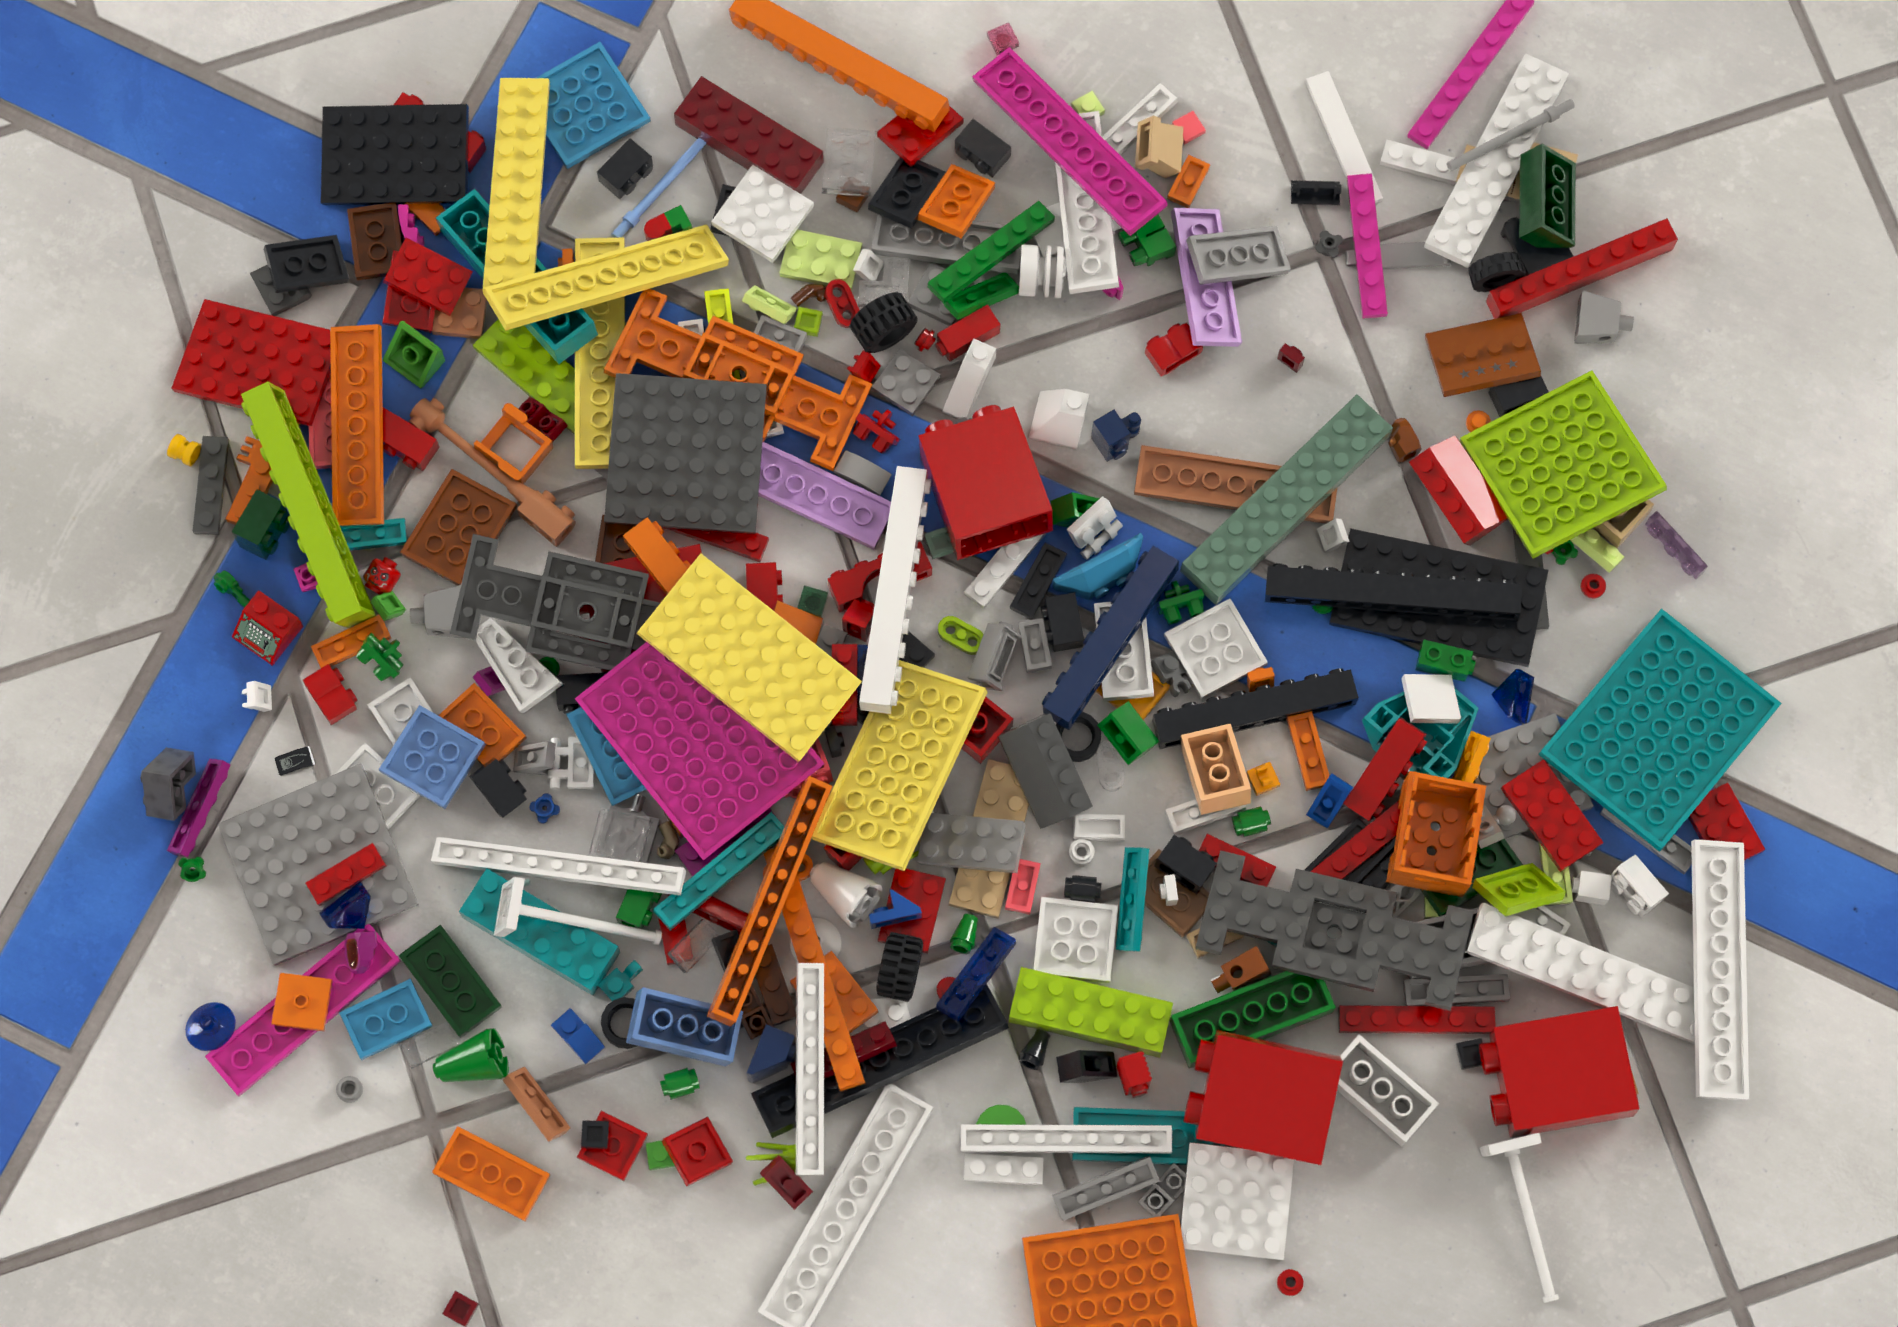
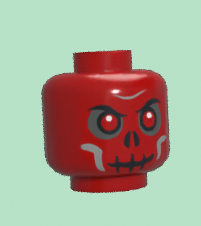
[363,557,401,595]

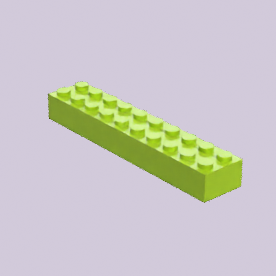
[241,382,376,628]

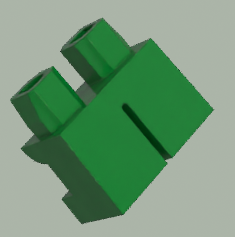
[1118,214,1176,267]

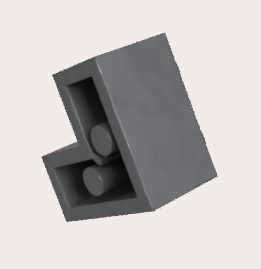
[140,747,196,821]

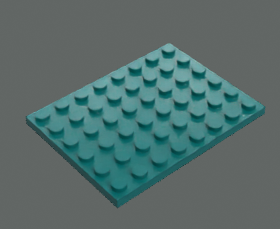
[1538,608,1782,852]

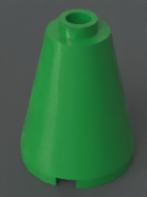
[433,1028,509,1082]

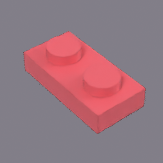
[1005,859,1041,915]

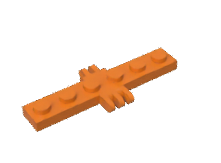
[226,423,300,525]

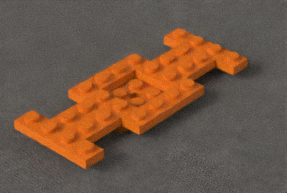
[604,289,872,471]

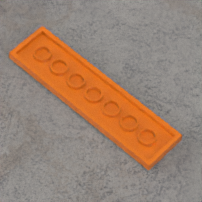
[330,324,384,526]

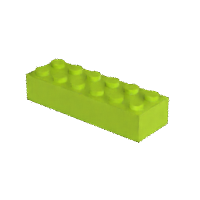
[1008,967,1173,1058]

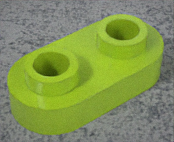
[938,616,984,655]

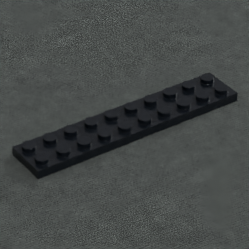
[751,984,1009,1139]

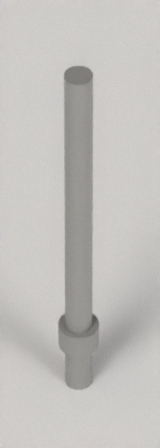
[1447,99,1575,171]

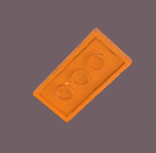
[432,1126,550,1222]

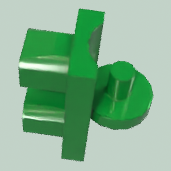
[1157,580,1204,625]
[356,633,404,681]

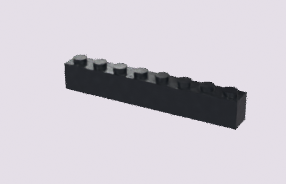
[1152,668,1359,749]

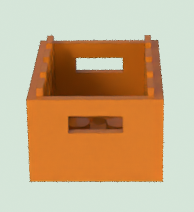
[1386,771,1486,897]

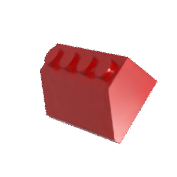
[1409,435,1508,546]

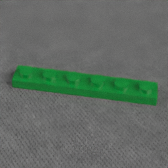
[927,200,1055,304]

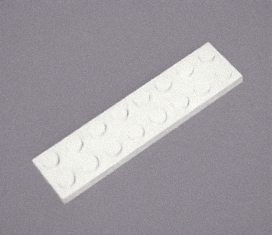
[1055,111,1119,294]

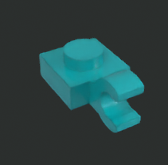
[598,960,643,1001]

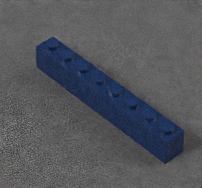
[1042,546,1179,730]

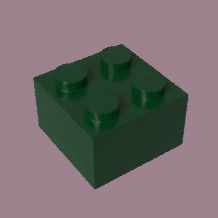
[232,489,290,560]

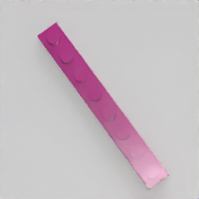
[1407,0,1535,150]

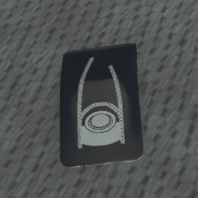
[275,746,315,776]

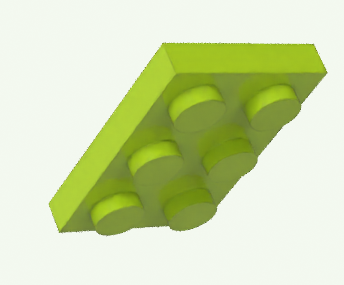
[1473,863,1566,917]

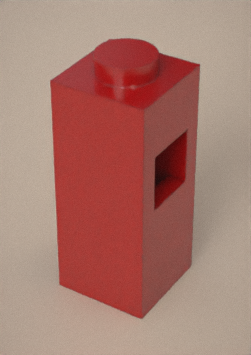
[935,305,1001,362]

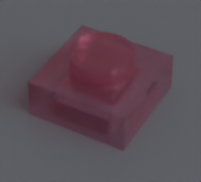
[987,22,1019,56]

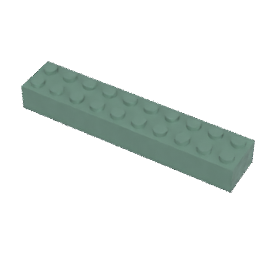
[1180,394,1393,605]

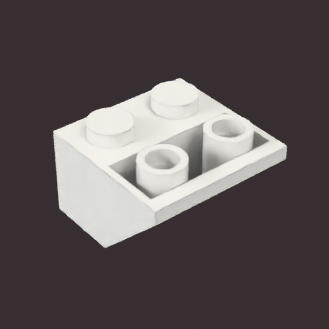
[1611,855,1669,918]

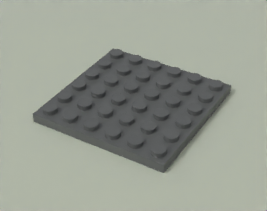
[604,373,767,534]

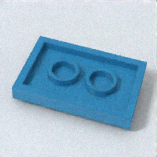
[339,979,433,1060]

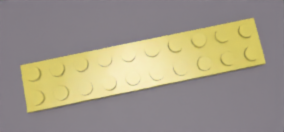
[483,78,550,294]
[484,224,729,331]
[575,237,625,469]

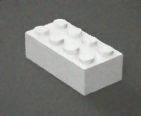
[1337,1035,1439,1147]

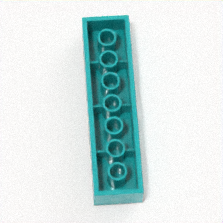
[436,189,598,364]

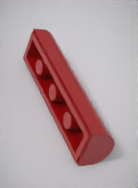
[668,883,749,936]

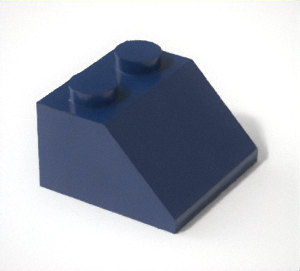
[747,1024,796,1083]

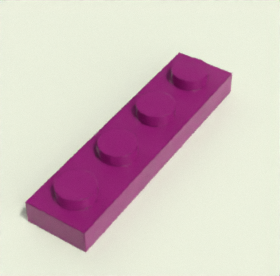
[167,758,231,858]

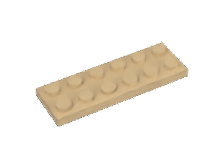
[949,759,1029,919]

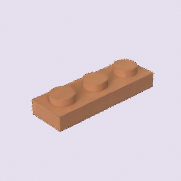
[503,1066,571,1142]

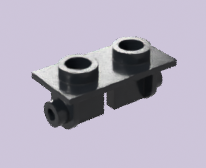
[1291,180,1341,205]

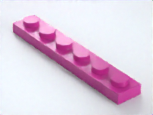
[1347,173,1388,319]

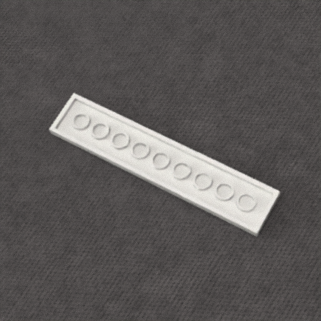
[1424,53,1569,268]
[1691,839,1749,1101]
[1464,903,1695,1045]
[758,1083,933,1327]

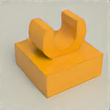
[1246,761,1280,796]

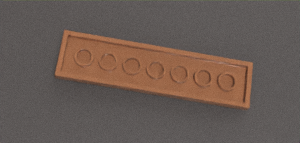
[1134,445,1337,524]

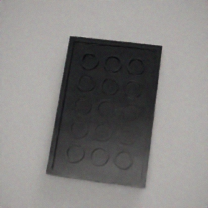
[321,104,469,205]

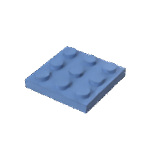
[379,705,486,809]

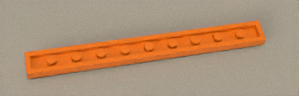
[764,847,865,1091]

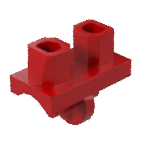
[853,410,900,454]

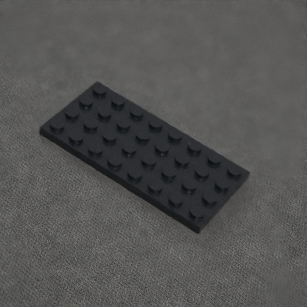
[1329,528,1549,667]

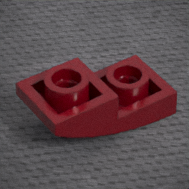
[518,396,568,442]

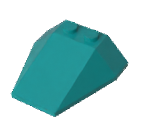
[1362,687,1479,778]

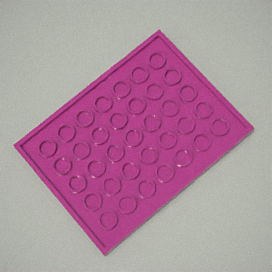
[575,642,824,860]

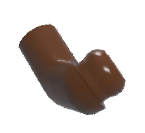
[791,284,826,307]

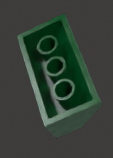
[1519,143,1576,248]

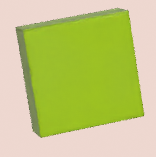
[794,307,823,337]

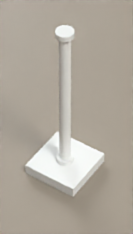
[494,877,662,945]
[1479,1133,1559,1303]

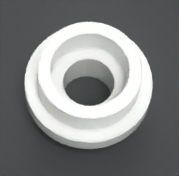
[1069,839,1095,865]

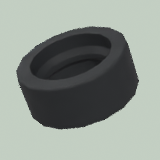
[1056,712,1101,762]
[601,997,637,1049]

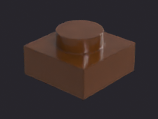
[836,179,870,212]

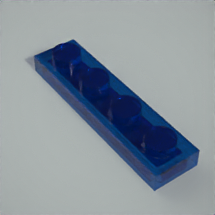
[936,927,1016,1022]

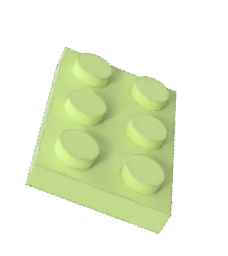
[780,230,862,291]

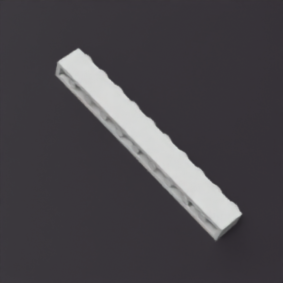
[859,466,932,714]

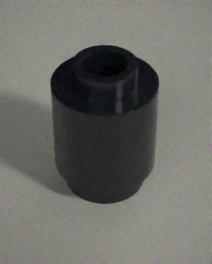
[1064,875,1101,903]

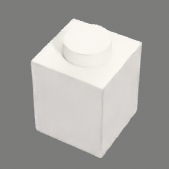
[1571,870,1612,906]

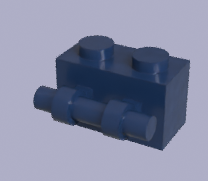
[1091,409,1141,462]

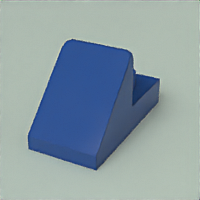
[1306,773,1353,829]
[869,889,922,929]
[551,1008,605,1065]

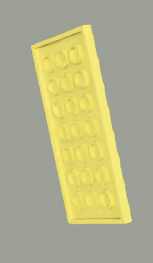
[636,553,862,762]
[812,660,987,871]

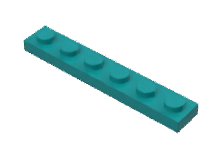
[653,812,785,931]

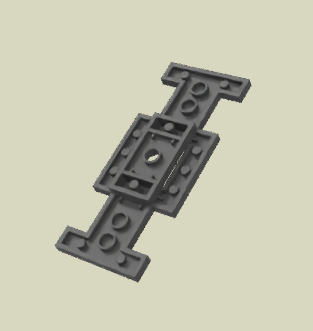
[450,534,660,671]
[1196,850,1474,1011]

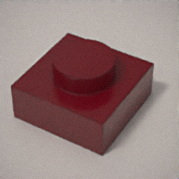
[1277,343,1305,373]
[442,1291,479,1327]

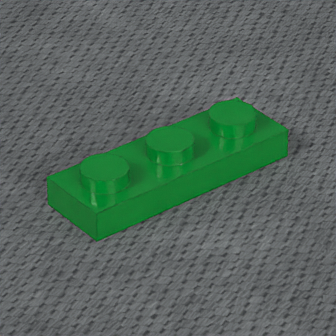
[944,272,1019,320]

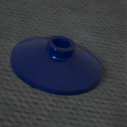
[185,1002,236,1051]

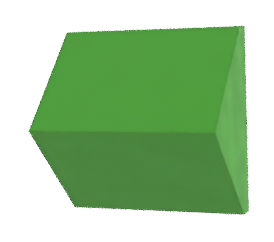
[382,320,445,389]

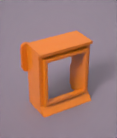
[474,403,553,484]

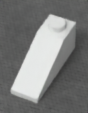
[943,339,996,419]

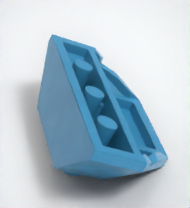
[1052,533,1143,600]

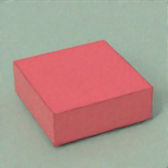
[1172,111,1206,144]

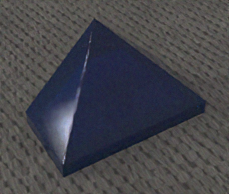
[1491,669,1534,725]
[319,881,371,929]

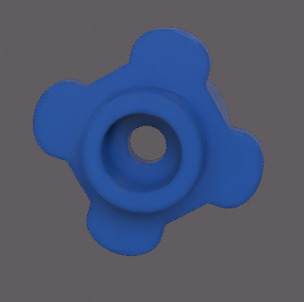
[529,793,560,823]

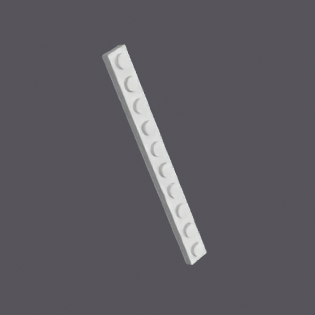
[431,837,686,896]

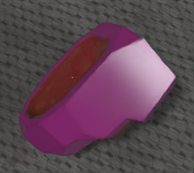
[344,931,378,974]

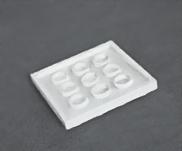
[1180,1142,1294,1260]

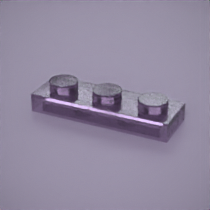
[1645,511,1708,579]

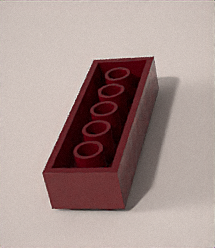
[674,76,824,194]

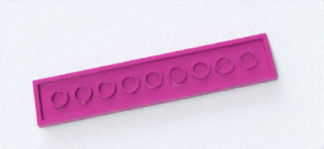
[972,47,1168,236]

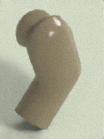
[657,821,679,859]

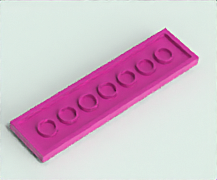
[205,924,401,1097]

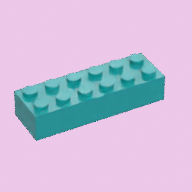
[459,868,621,996]

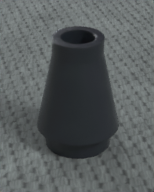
[1019,1029,1050,1070]

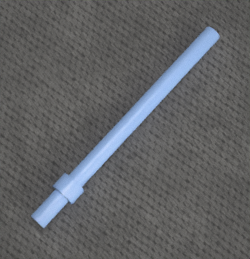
[611,138,706,238]

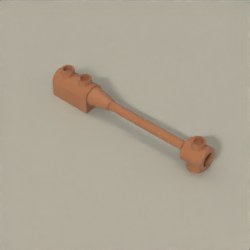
[408,398,576,547]

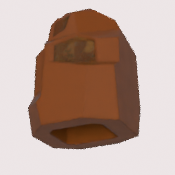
[1388,418,1422,463]

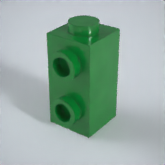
[1415,640,1476,682]
[616,889,662,929]

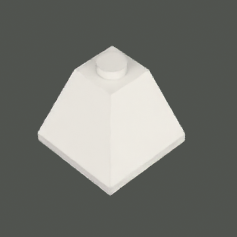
[1029,389,1089,450]

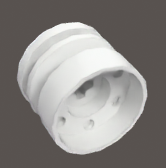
[1019,245,1066,298]

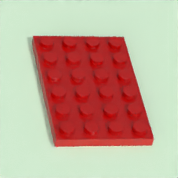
[171,299,331,426]

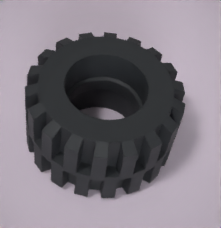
[849,292,918,353]
[876,932,923,1002]

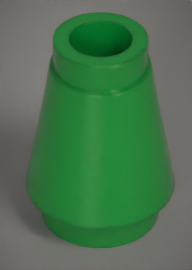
[950,914,978,954]

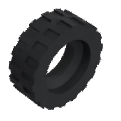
[1468,252,1526,292]

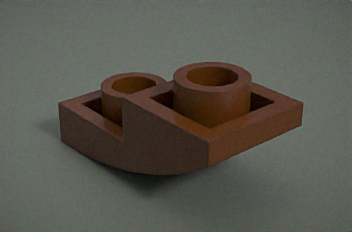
[741,984,773,1040]

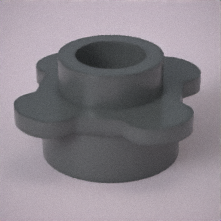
[1315,230,1343,257]

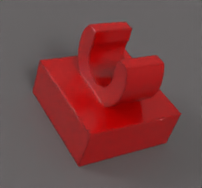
[847,351,881,383]

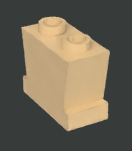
[1135,115,1183,179]

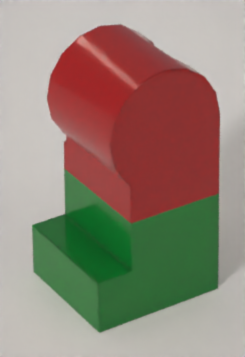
[644,205,692,241]

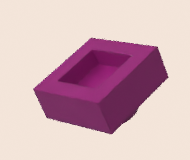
[472,666,505,696]

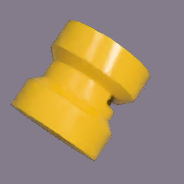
[167,434,202,467]

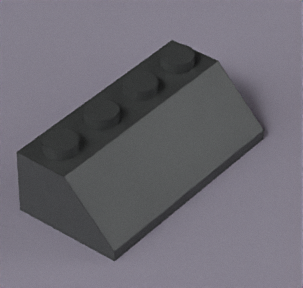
[998,713,1093,829]

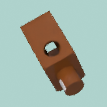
[1211,946,1272,993]

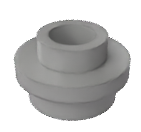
[336,1076,363,1103]

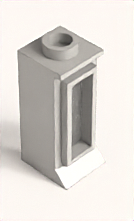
[967,622,1021,691]

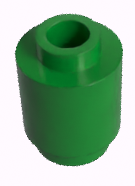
[1232,806,1271,837]
[660,1068,700,1100]

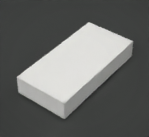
[1073,814,1125,842]

